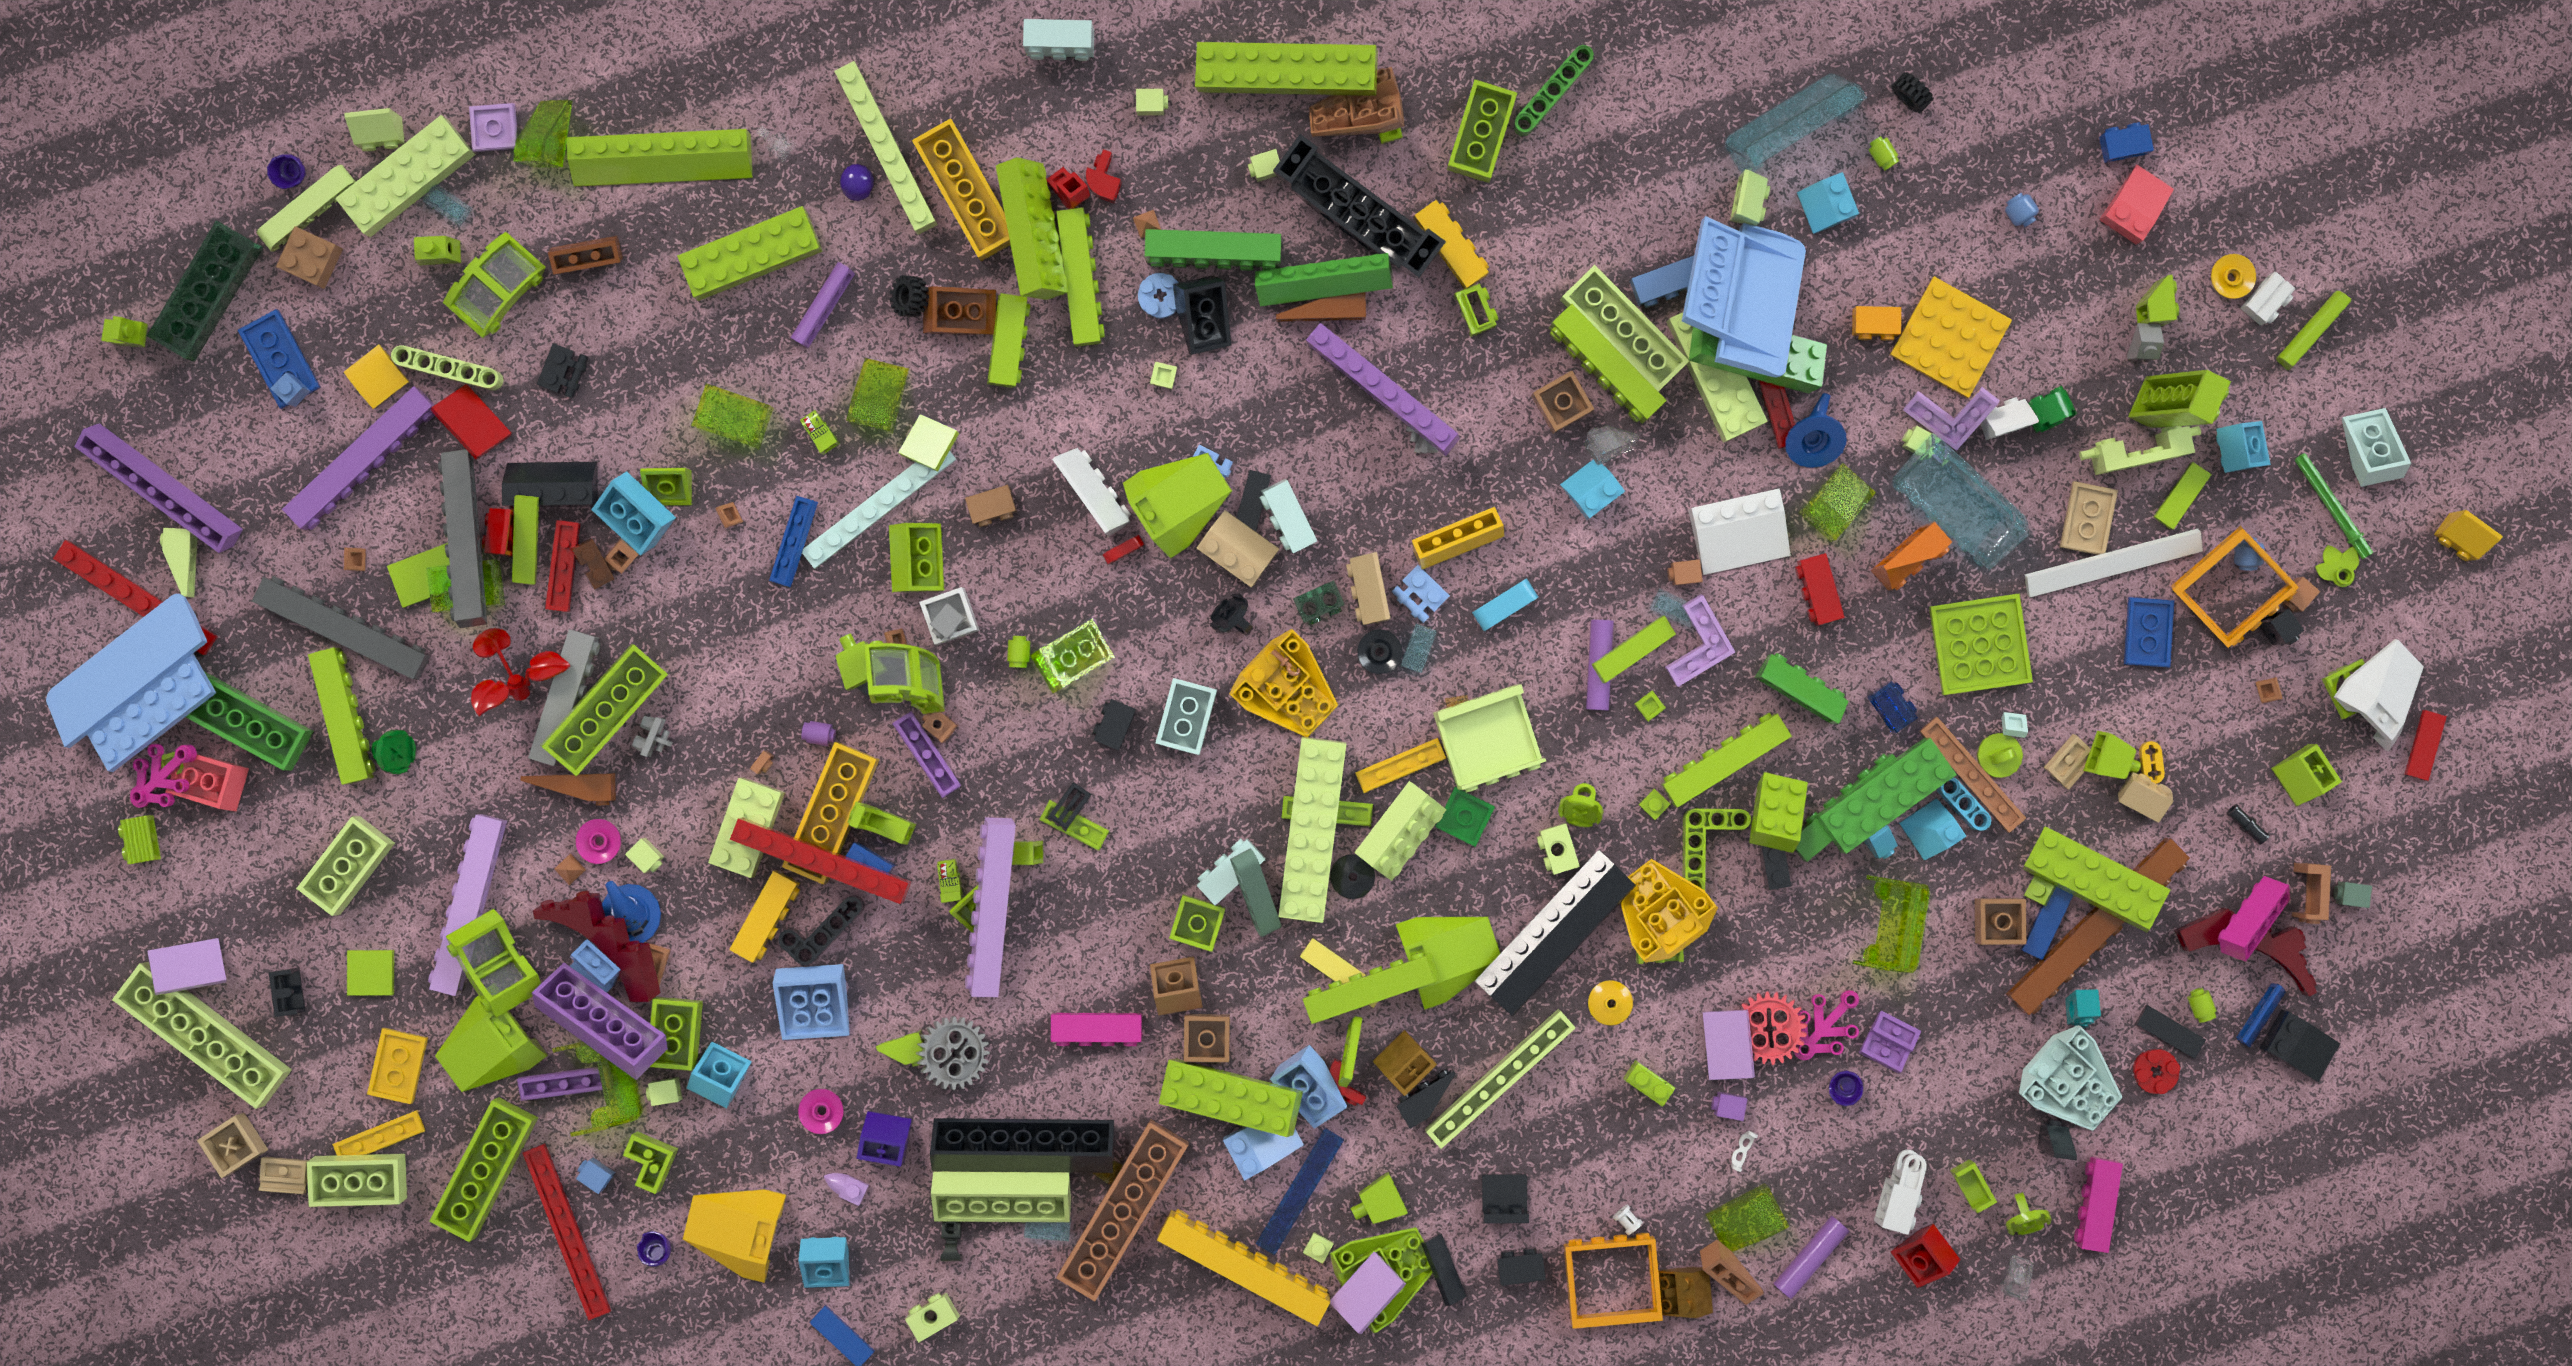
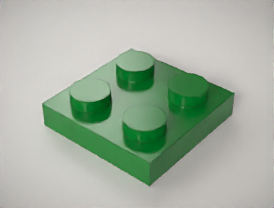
[1435,787,1495,847]

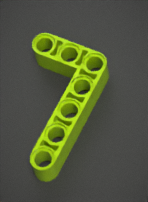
[1682,808,1751,890]

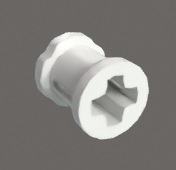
[1613,1205,1643,1235]

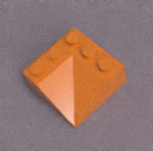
[1871,522,1952,591]

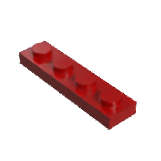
[545,520,581,612]

